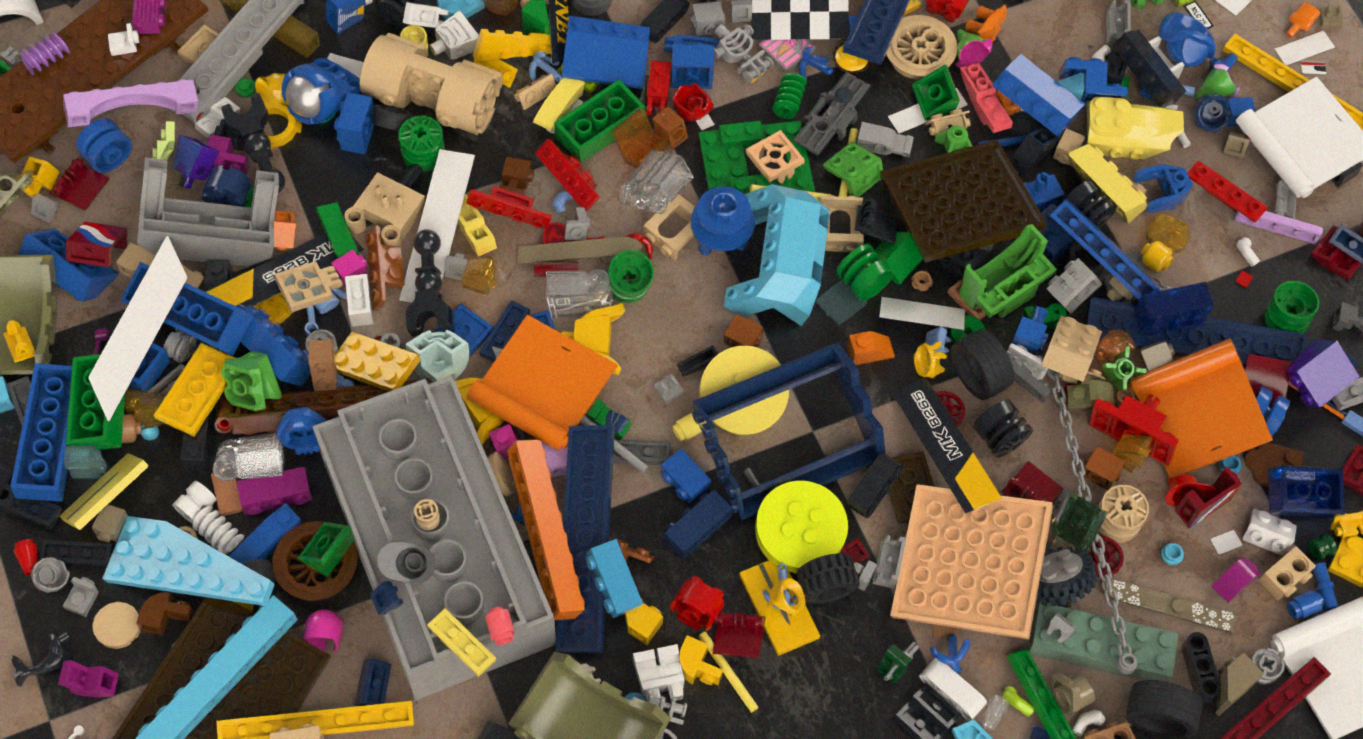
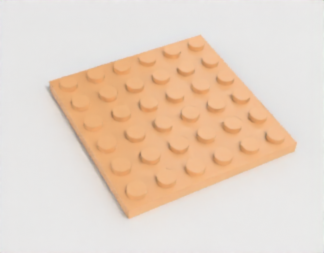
[890,485,1053,639]

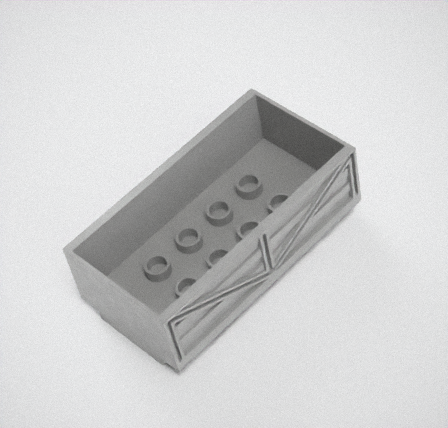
[312,376,556,701]

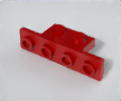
[536,139,600,211]
[1187,161,1268,223]
[466,186,552,229]

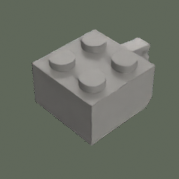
[1047,258,1102,314]

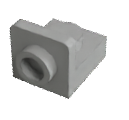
[63,577,99,617]

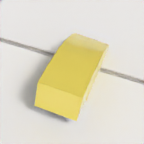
[533,78,585,131]
[457,194,497,257]

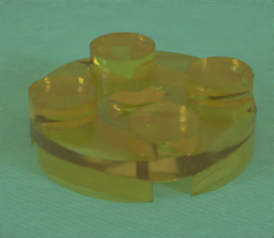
[1146,214,1190,255]

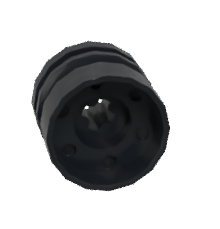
[376,0,431,33]
[1061,180,1117,228]
[973,399,1034,458]

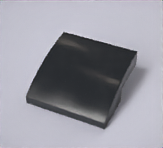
[893,683,962,739]

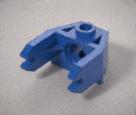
[1133,164,1193,213]

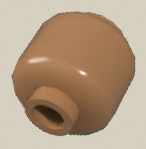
[122,414,141,443]

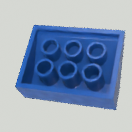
[561,16,650,89]

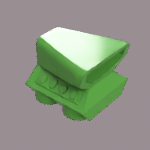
[221,351,282,411]

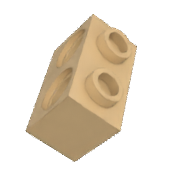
[1259,546,1316,601]

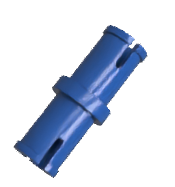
[1313,563,1339,611]

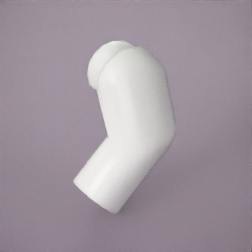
[1092,45,1111,62]
[1236,237,1260,267]

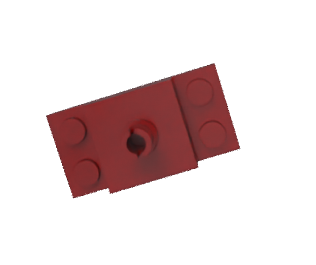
[1089,394,1179,467]

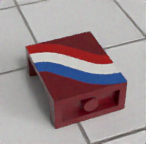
[66,222,127,267]
[1175,467,1242,528]

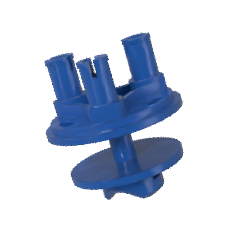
[691,186,755,256]

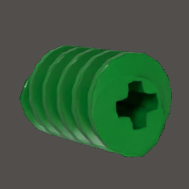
[772,73,807,119]

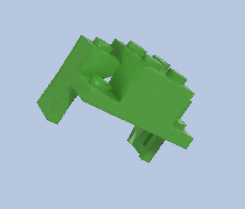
[959,224,1057,319]

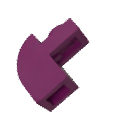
[207,134,250,174]
[1211,557,1262,603]
[58,660,119,698]

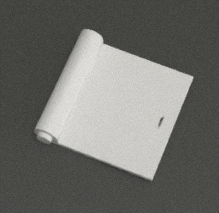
[1235,77,1363,198]
[1270,596,1363,739]

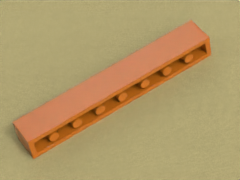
[507,440,585,621]

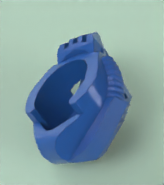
[276,407,327,455]

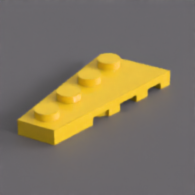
[473,29,551,61]

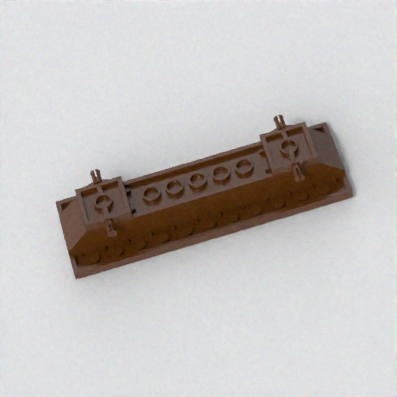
[0,0,208,164]

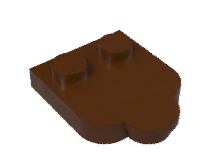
[1245,443,1304,495]

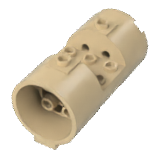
[360,33,502,135]

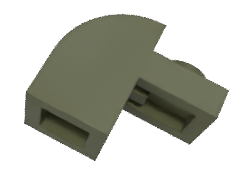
[1067,380,1115,410]

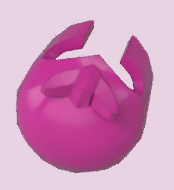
[303,610,344,652]

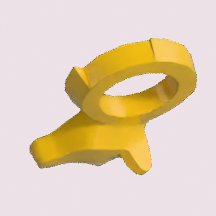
[255,73,302,149]

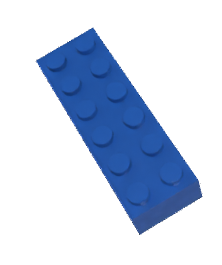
[120,262,253,356]
[10,363,72,502]

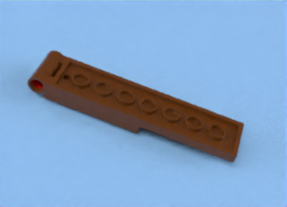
[215,380,417,435]

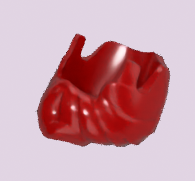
[672,83,714,121]

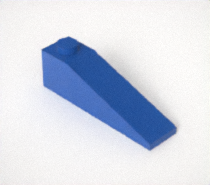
[228,503,302,564]

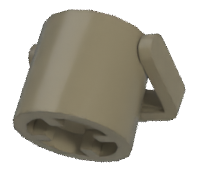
[1052,672,1095,715]

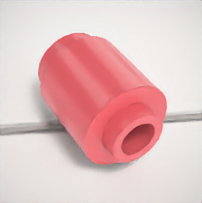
[485,606,515,645]

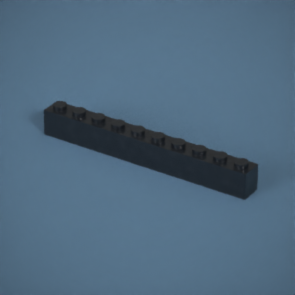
[180,260,233,471]

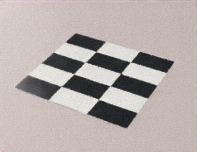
[752,0,849,40]

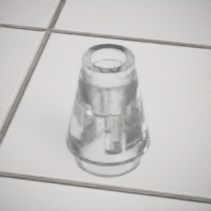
[981,694,1010,732]

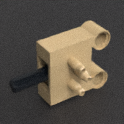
[345,164,425,248]

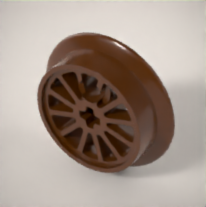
[273,521,357,600]

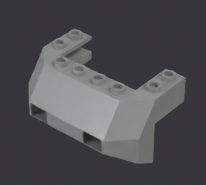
[137,158,279,267]

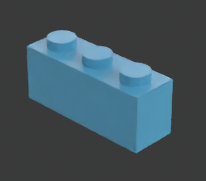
[586,539,643,618]

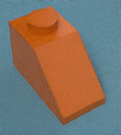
[273,210,296,251]
[847,331,895,365]

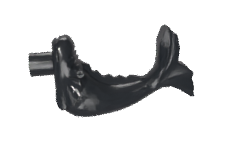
[11,631,72,687]

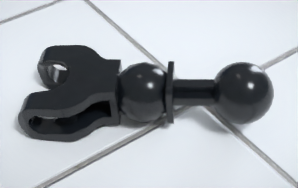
[221,93,285,194]
[405,229,454,337]

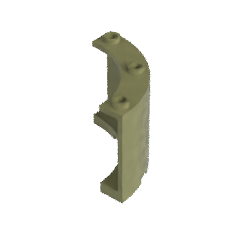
[0,255,57,375]
[509,652,671,739]

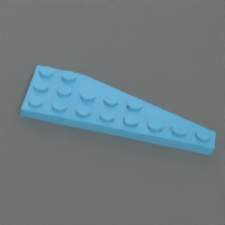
[102,516,275,606]

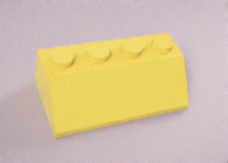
[1068,144,1147,224]

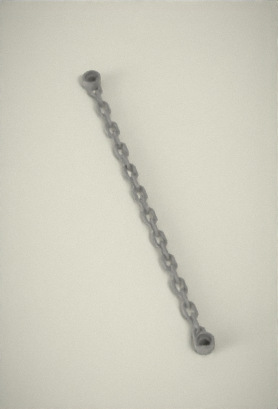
[1047,369,1138,674]

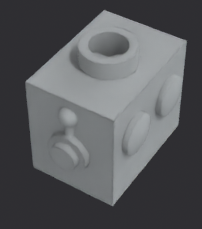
[690,1,725,36]

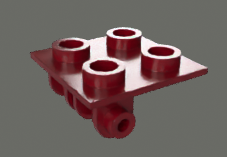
[49,158,109,211]
[1001,461,1064,502]
[713,611,766,658]

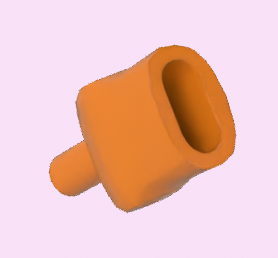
[1286,2,1321,38]

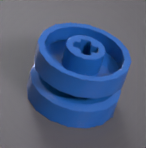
[75,118,133,173]
[1255,386,1291,444]

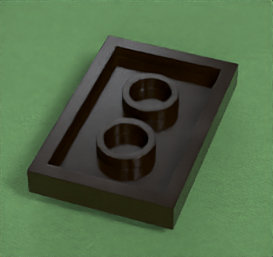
[888,451,935,524]

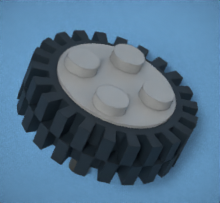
[1036,547,1097,608]

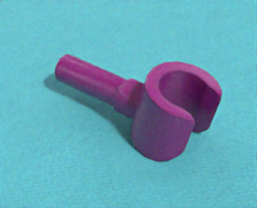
[93,328,110,355]

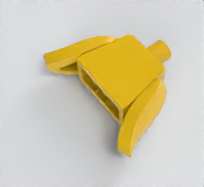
[562,303,625,376]
[455,377,504,446]

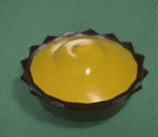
[832,43,871,75]

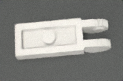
[403,2,449,28]

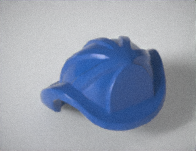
[1159,12,1216,67]

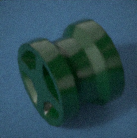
[1308,533,1337,561]

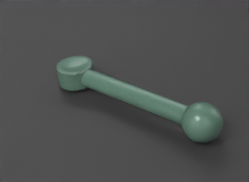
[639,69,650,105]

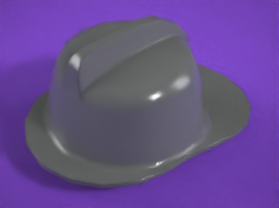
[377,542,435,583]

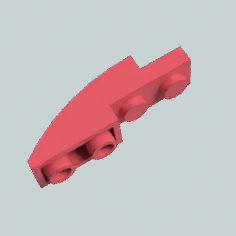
[960,62,1013,133]

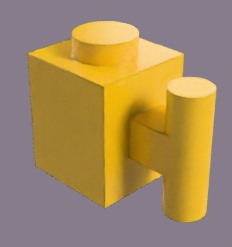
[21,157,60,198]

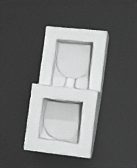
[195,97,240,139]

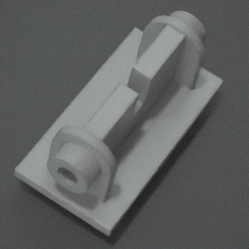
[1274,180,1297,219]

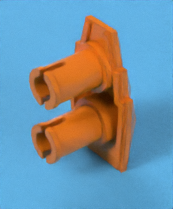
[965,5,1007,42]

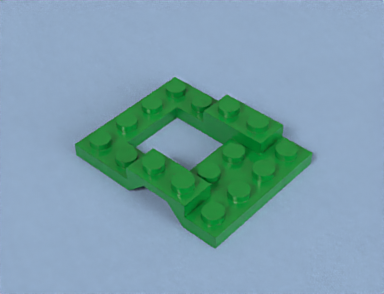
[698,121,815,194]

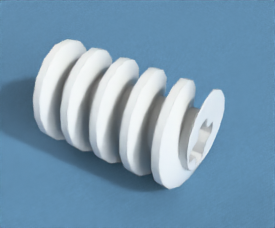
[192,505,244,554]

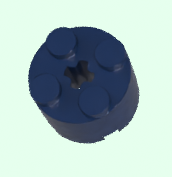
[201,166,252,207]

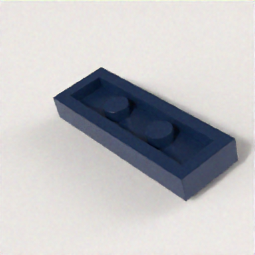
[479,300,530,362]

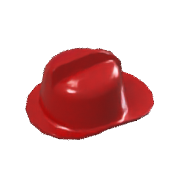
[1165,474,1219,507]

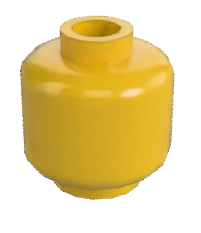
[1141,241,1174,272]

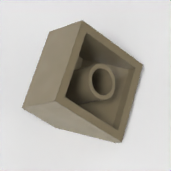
[1215,653,1264,716]

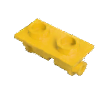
[474,59,518,88]
[3,320,35,363]
[1330,510,1363,538]

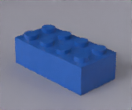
[237,304,311,386]

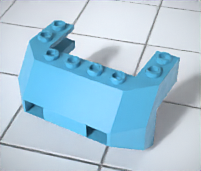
[724,184,830,326]

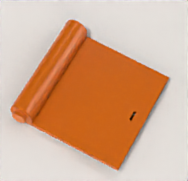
[467,315,618,451]
[1128,338,1273,478]

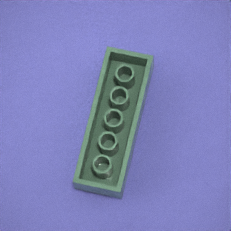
[1028,602,1178,682]

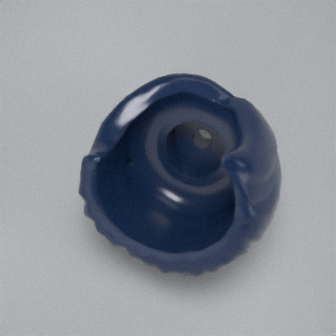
[1193,94,1230,133]

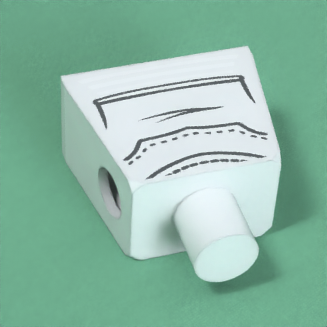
[429,11,479,60]

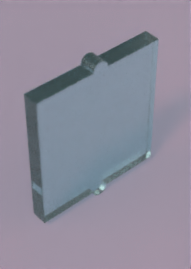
[815,279,867,326]

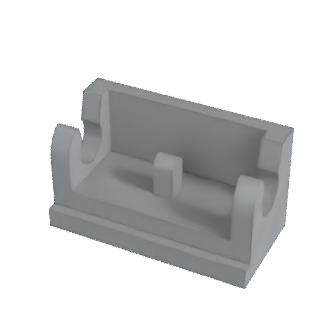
[1106,0,1131,45]
[872,535,906,589]

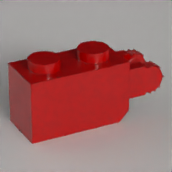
[646,60,672,116]

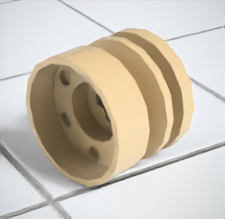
[1094,485,1149,543]

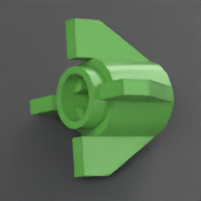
[935,126,972,153]
[1102,346,1147,391]

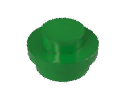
[235,78,256,98]

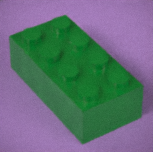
[554,79,645,163]
[66,354,125,452]

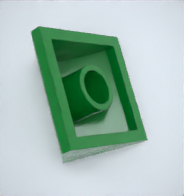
[522,0,550,36]
[912,64,960,120]
[874,232,923,286]
[297,522,354,577]

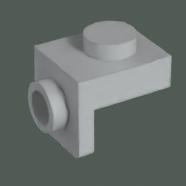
[565,207,590,240]

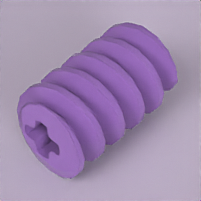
[20,32,70,75]

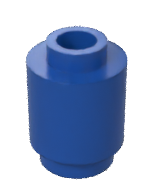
[1287,590,1324,619]

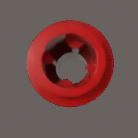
[13,539,38,575]

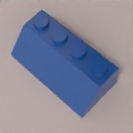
[992,54,1086,137]
[18,228,119,302]

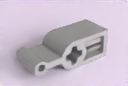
[857,122,914,157]

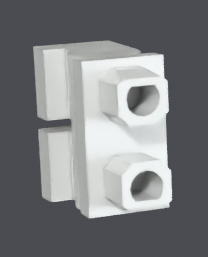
[633,644,684,701]

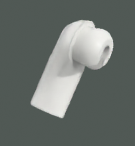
[1072,709,1105,737]

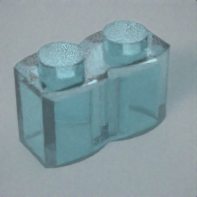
[64,445,106,479]

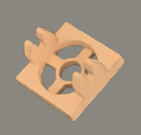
[746,130,804,184]

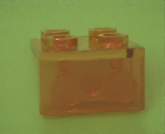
[613,108,670,171]

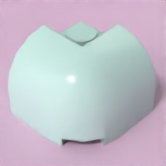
[406,330,469,382]

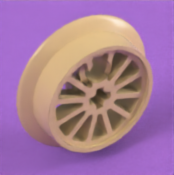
[886,15,957,80]

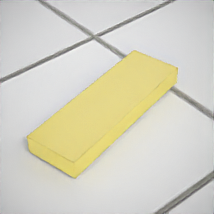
[427,608,496,677]

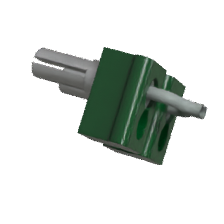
[877,642,919,684]

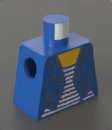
[326,0,373,34]

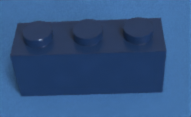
[664,490,733,560]

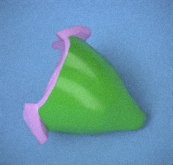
[1194,64,1240,100]

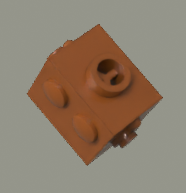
[652,107,688,150]
[724,314,763,347]
[1084,446,1125,490]

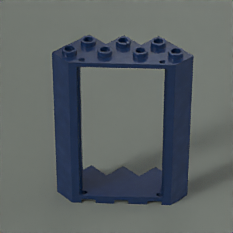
[692,342,886,520]

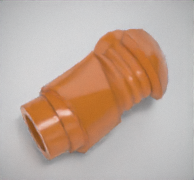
[996,90,1021,115]

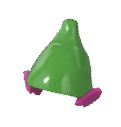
[955,29,993,68]

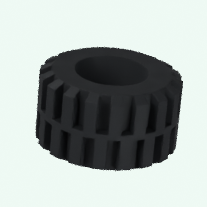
[796,554,860,603]

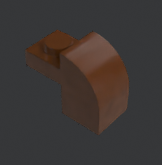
[136,592,194,635]

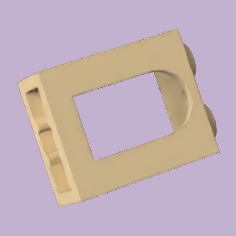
[643,193,695,260]
[820,195,864,252]

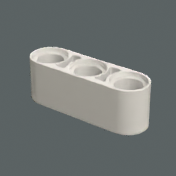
[919,658,987,721]

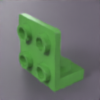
[823,142,883,197]

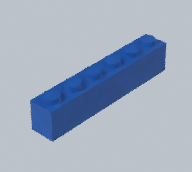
[1050,199,1161,305]

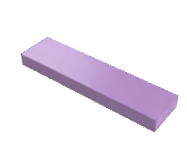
[1234,211,1323,244]

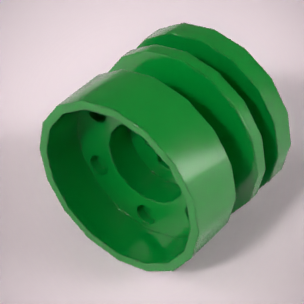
[399,116,445,172]
[836,244,894,302]
[605,250,654,303]
[1264,281,1320,334]

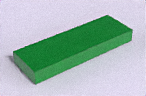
[316,202,358,259]

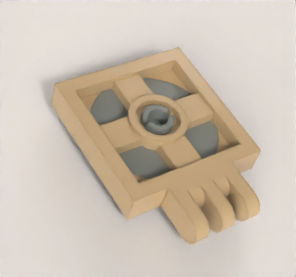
[275,261,343,312]

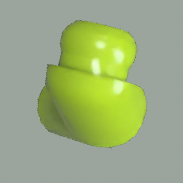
[1002,686,1034,717]

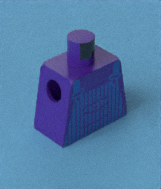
[173,135,219,189]

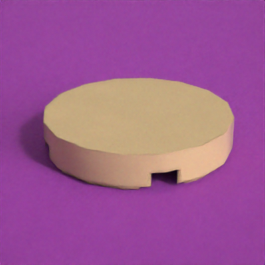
[487,452,517,496]
[92,602,140,649]

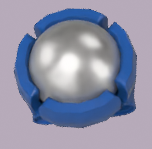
[282,58,362,124]

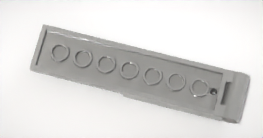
[180,0,303,123]

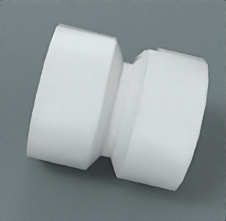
[172,481,217,524]

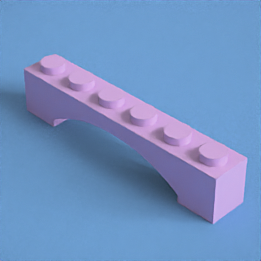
[63,79,198,127]

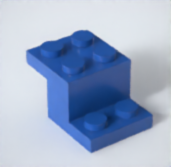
[1059,57,1128,104]

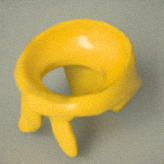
[914,341,947,378]
[767,578,805,618]

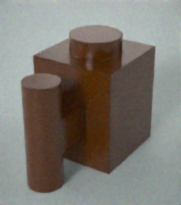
[499,157,535,195]

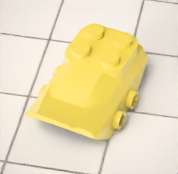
[1086,97,1184,160]

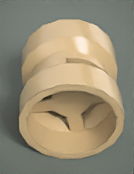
[414,499,440,530]

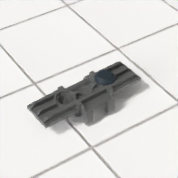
[793,72,870,155]

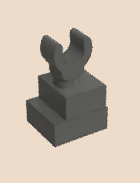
[1332,302,1363,332]

